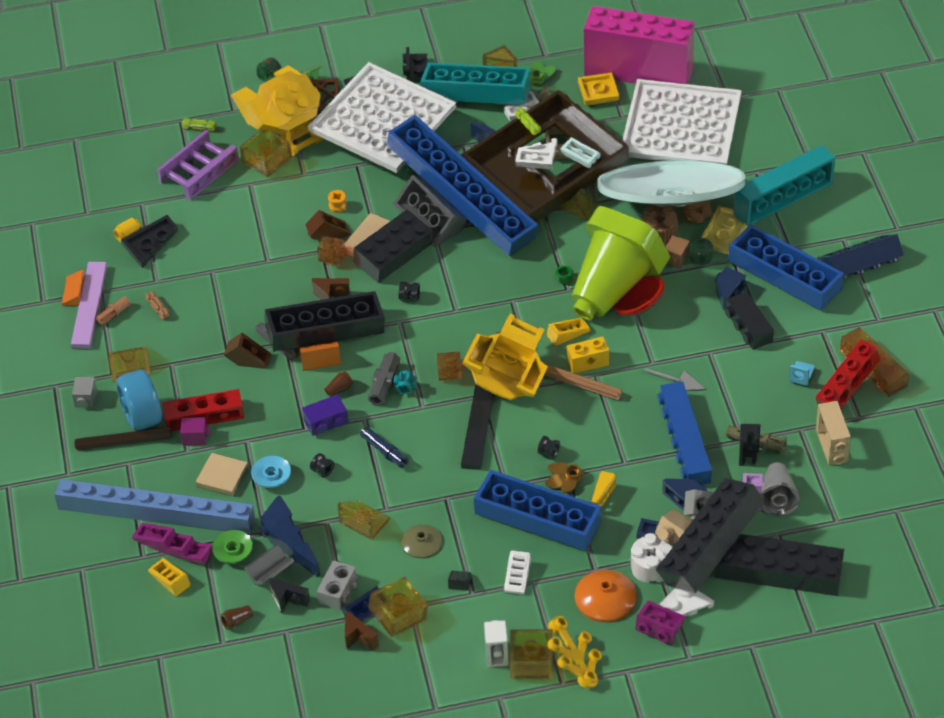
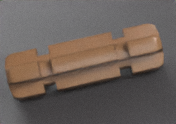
[145,291,170,320]

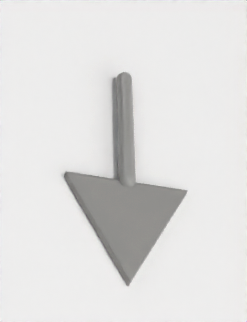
[645,368,706,391]

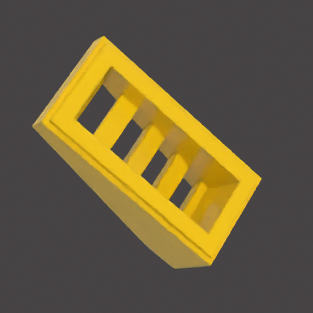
[547,317,590,346]
[591,471,616,506]
[148,558,191,596]

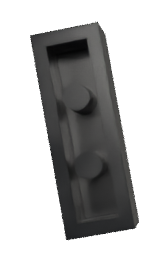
[725,292,774,350]

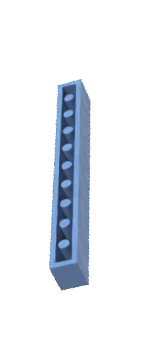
[54,479,255,535]

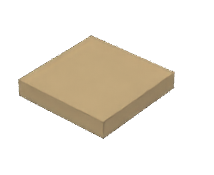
[195,453,248,496]

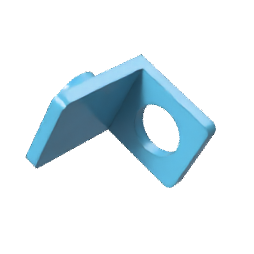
[789,361,814,386]

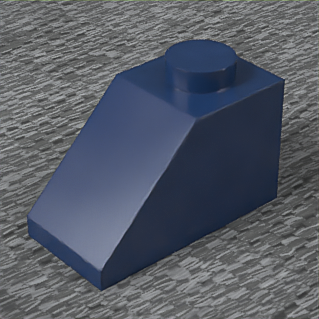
[715,267,746,311]
[662,479,707,511]

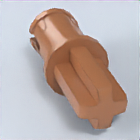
[96,296,131,325]

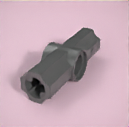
[368,352,401,406]

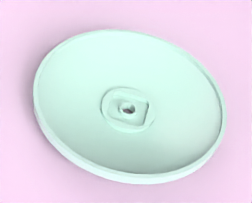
[598,161,745,207]

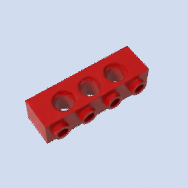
[815,339,880,409]
[162,389,244,431]

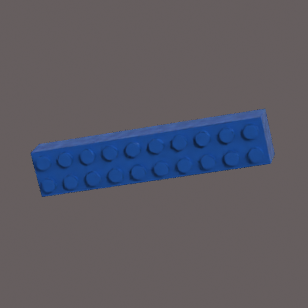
[387,115,538,256]

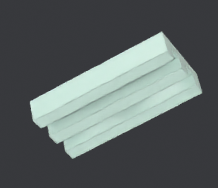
[560,138,600,169]

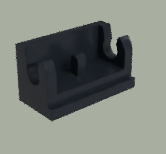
[739,424,761,466]

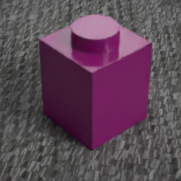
[180,417,210,446]

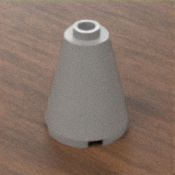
[760,462,800,516]

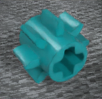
[393,370,417,394]

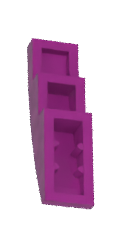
[132,523,212,565]

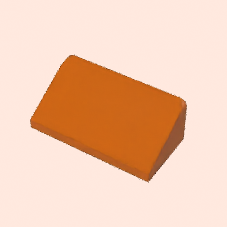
[62,270,85,306]

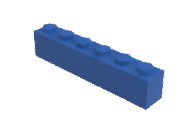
[657,381,712,484]

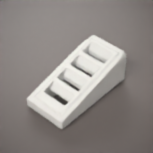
[504,551,531,595]

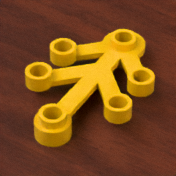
[548,616,602,689]

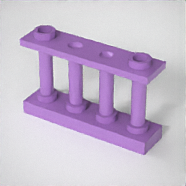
[157,130,239,200]

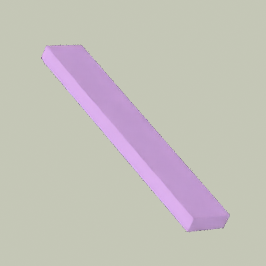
[71,262,107,349]

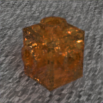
[683,200,713,224]
[317,236,347,265]
[437,351,465,381]

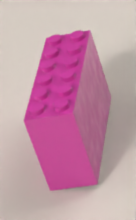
[584,6,695,84]

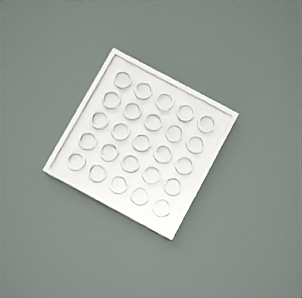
[308,62,456,173]
[622,79,741,165]

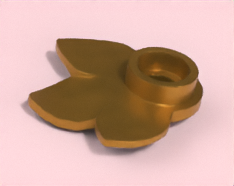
[545,462,583,493]

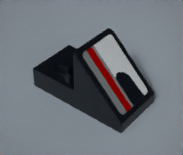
[269,578,310,613]

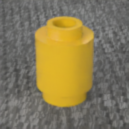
[113,218,142,242]

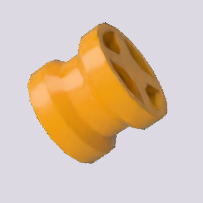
[328,190,347,213]

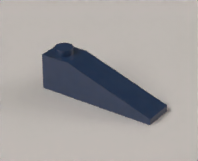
[260,496,320,577]

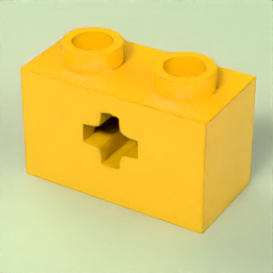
[567,337,609,374]

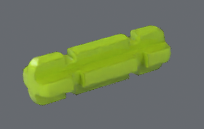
[515,108,541,135]
[182,118,216,131]

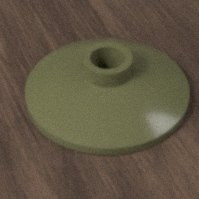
[402,525,442,558]

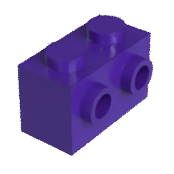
[302,394,348,436]

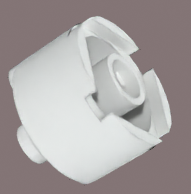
[631,533,672,583]

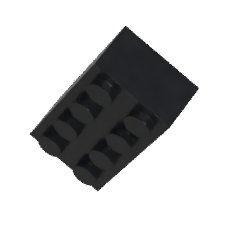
[353,209,433,283]

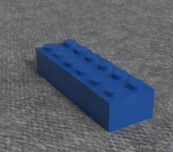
[728,224,844,310]
[474,470,602,551]

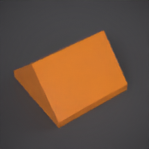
[299,341,341,371]

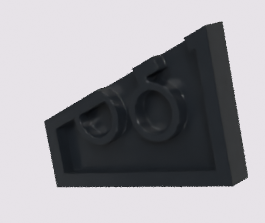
[121,215,178,268]

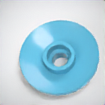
[251,456,291,488]

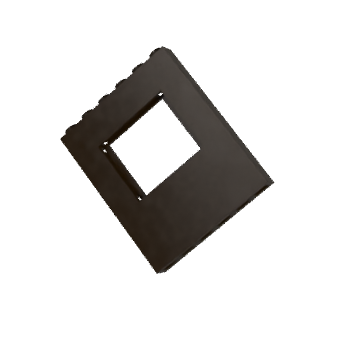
[461,90,629,223]

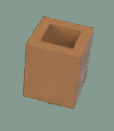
[666,236,690,268]

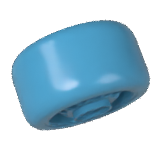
[116,369,162,431]

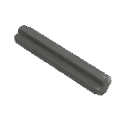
[255,323,297,360]

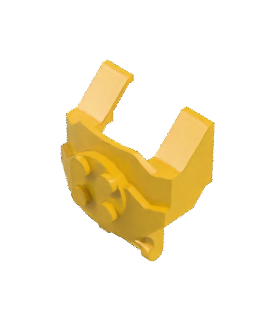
[231,65,323,156]
[462,313,548,400]

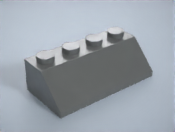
[393,175,468,246]

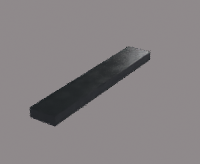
[461,383,494,470]

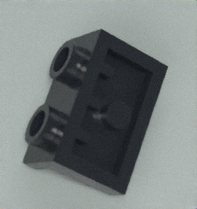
[403,47,428,82]

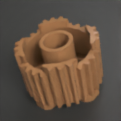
[641,206,678,245]

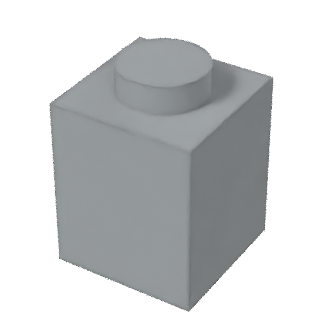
[72,377,97,408]

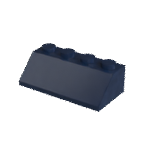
[817,234,904,279]

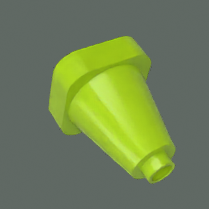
[571,206,670,321]

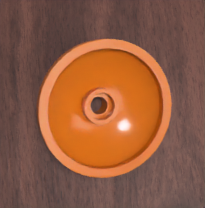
[575,570,637,622]

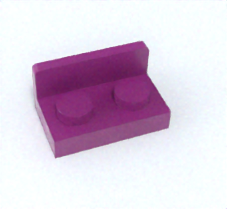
[635,600,685,646]

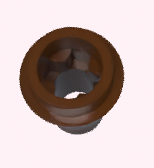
[324,371,353,397]
[220,605,253,629]

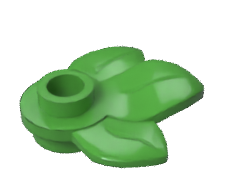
[521,60,555,85]

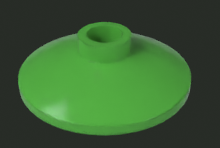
[212,530,253,564]

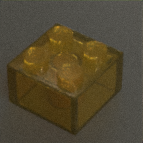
[240,130,292,177]
[368,576,428,637]
[510,629,553,679]

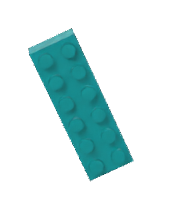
[420,63,532,105]
[733,145,836,227]

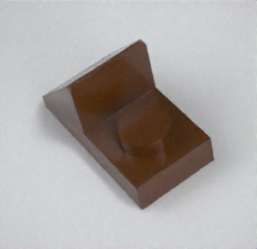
[312,278,351,300]
[345,611,379,651]

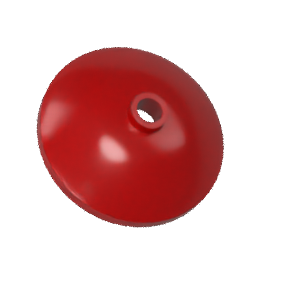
[613,275,665,316]

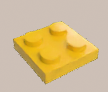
[578,72,619,106]

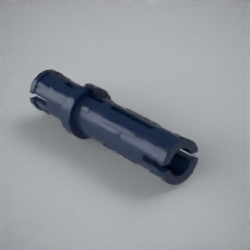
[360,427,409,468]

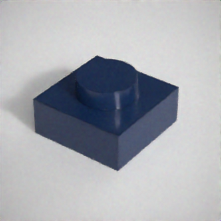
[636,518,659,539]

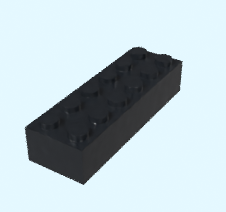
[265,291,385,352]
[656,478,765,593]
[714,534,844,596]

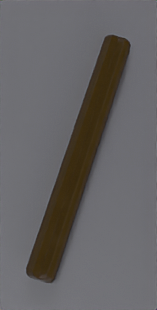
[74,427,172,450]

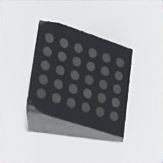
[448,570,472,591]

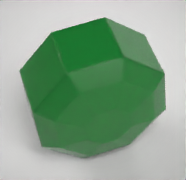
[555,265,573,284]

